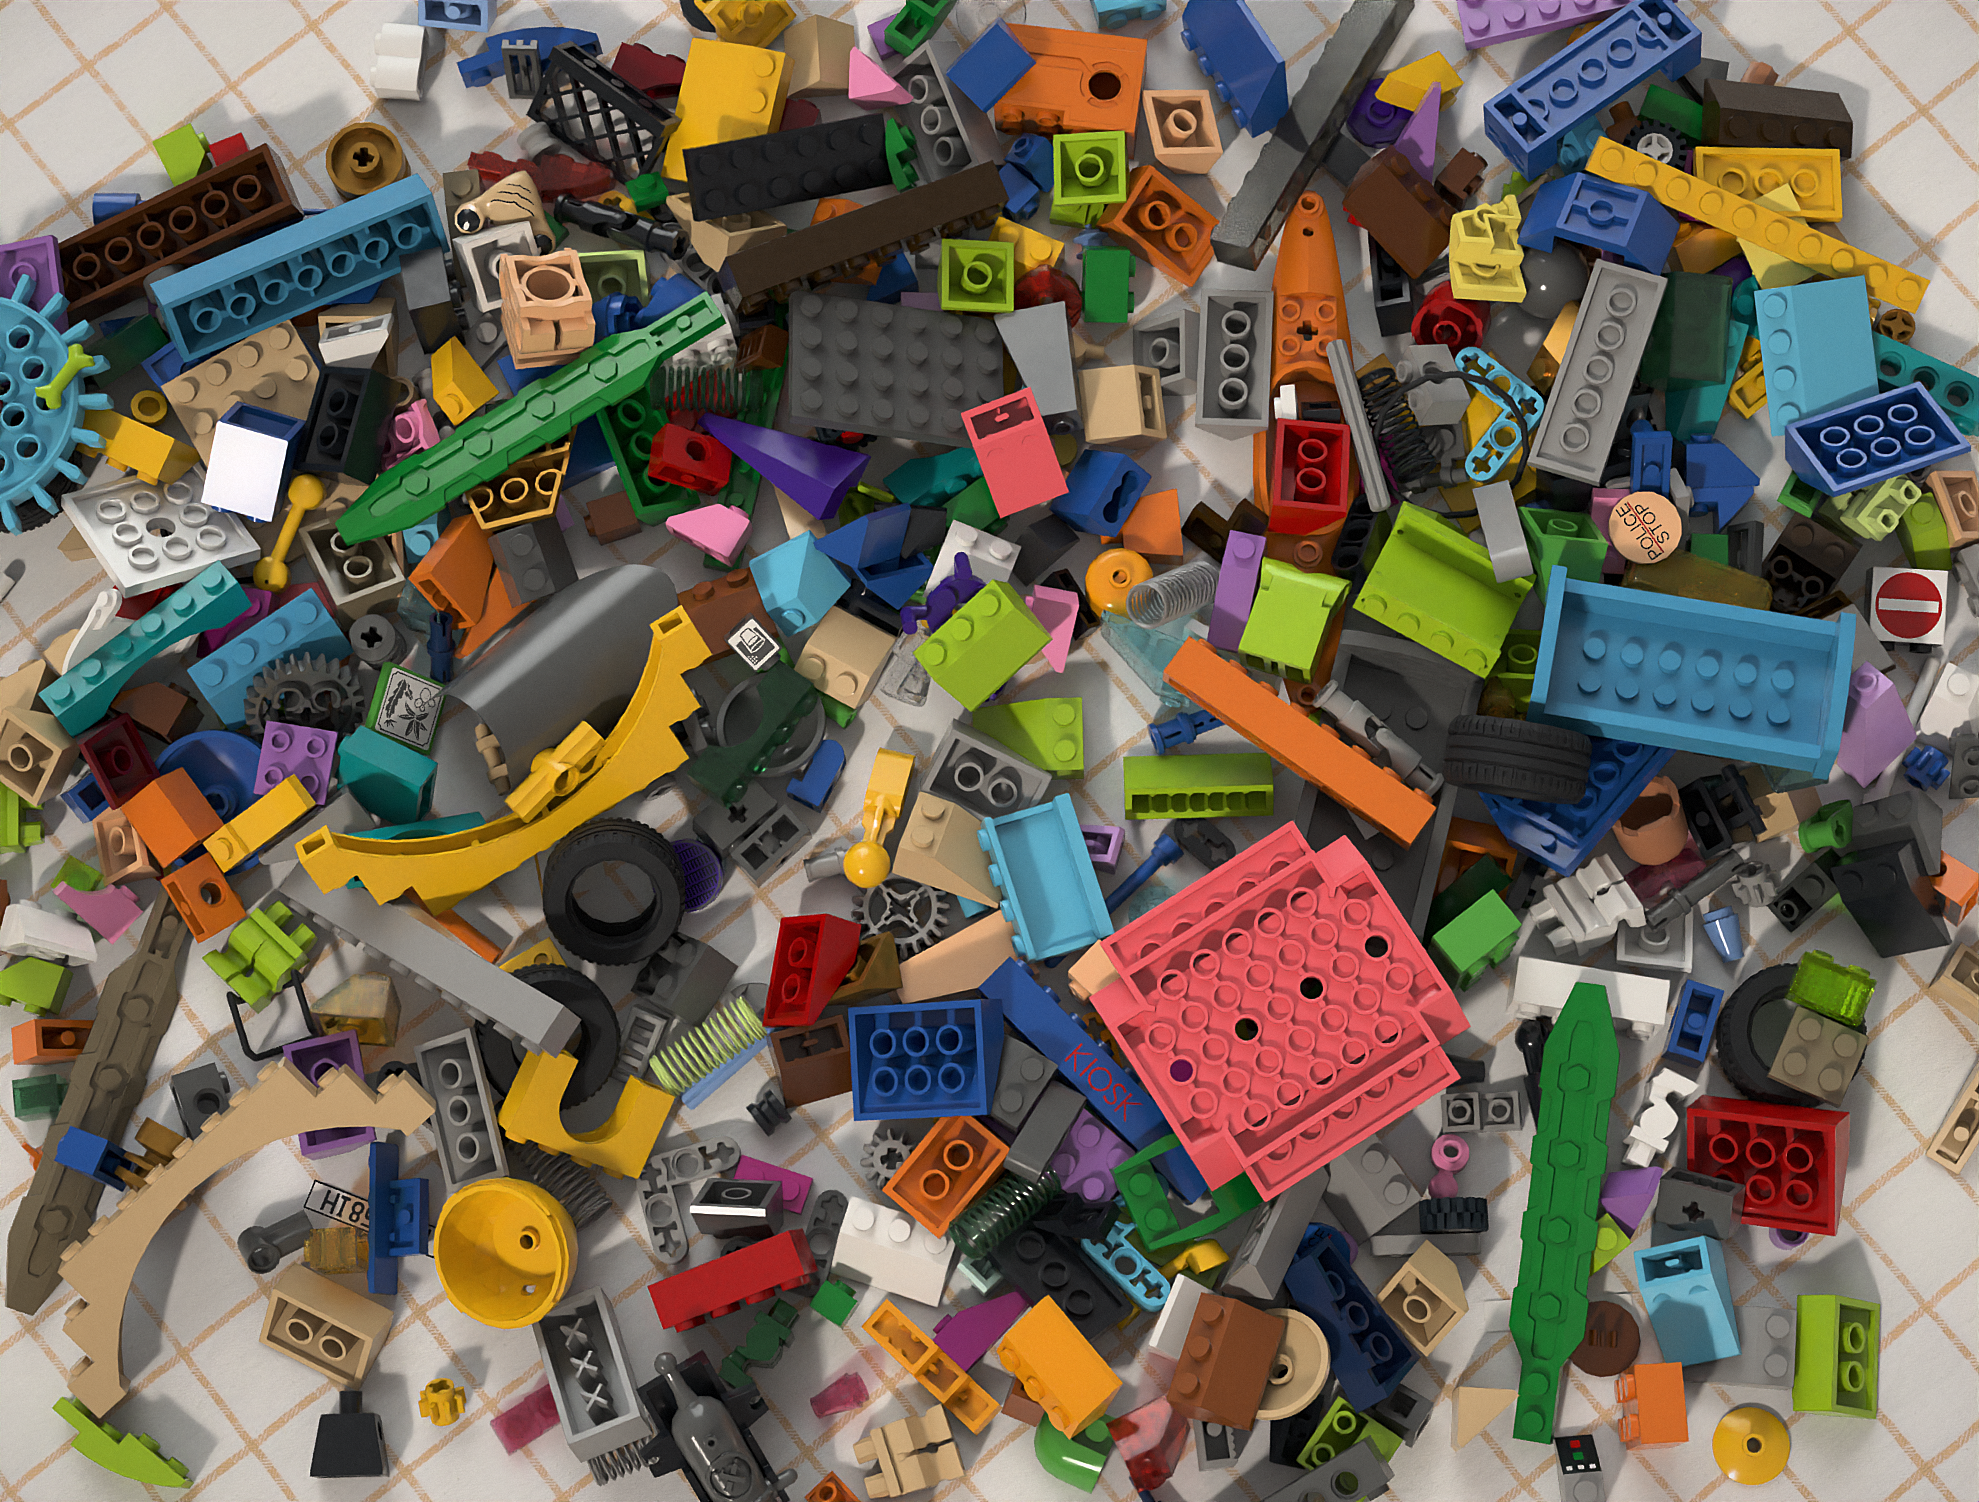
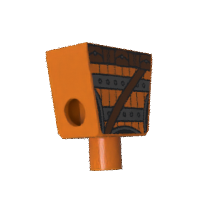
[1929,850,1979,927]

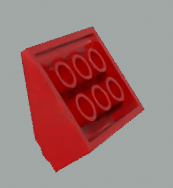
[1687,1095,1850,1236]

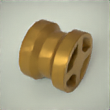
[1874,309,1915,345]

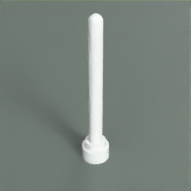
[1860,656,1940,805]

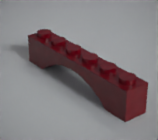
[611,42,822,131]

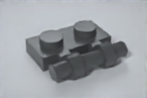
[1394,420,1470,494]

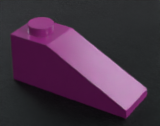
[932,1291,1030,1373]

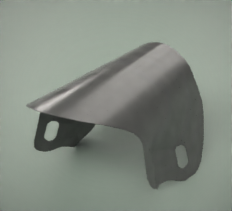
[423,564,678,793]

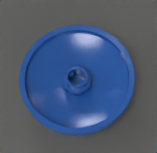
[154,729,286,877]

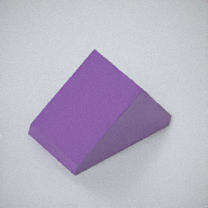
[1599,1166,1664,1240]

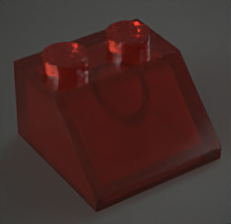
[1106,1393,1191,1493]

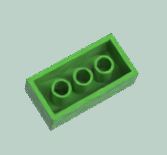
[1427,889,1522,993]

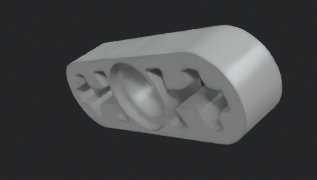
[1370,1233,1481,1258]

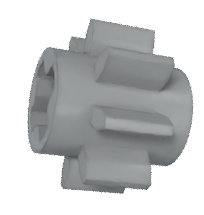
[1731,861,1781,908]

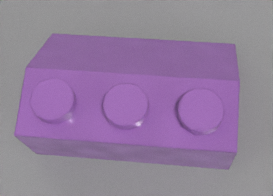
[282,1029,377,1161]

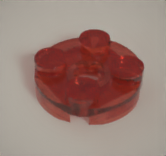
[1014,264,1082,328]

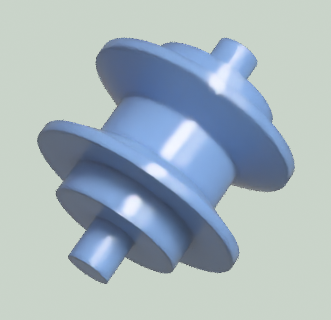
[1073,224,1108,260]

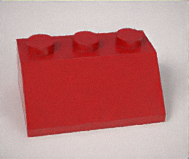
[1268,418,1351,535]

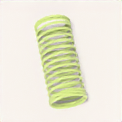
[649,996,767,1098]

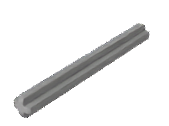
[1326,339,1391,512]

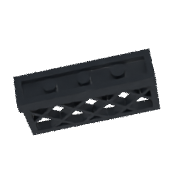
[526,41,682,186]

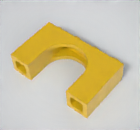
[496,1049,675,1180]

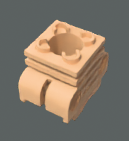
[499,248,596,369]

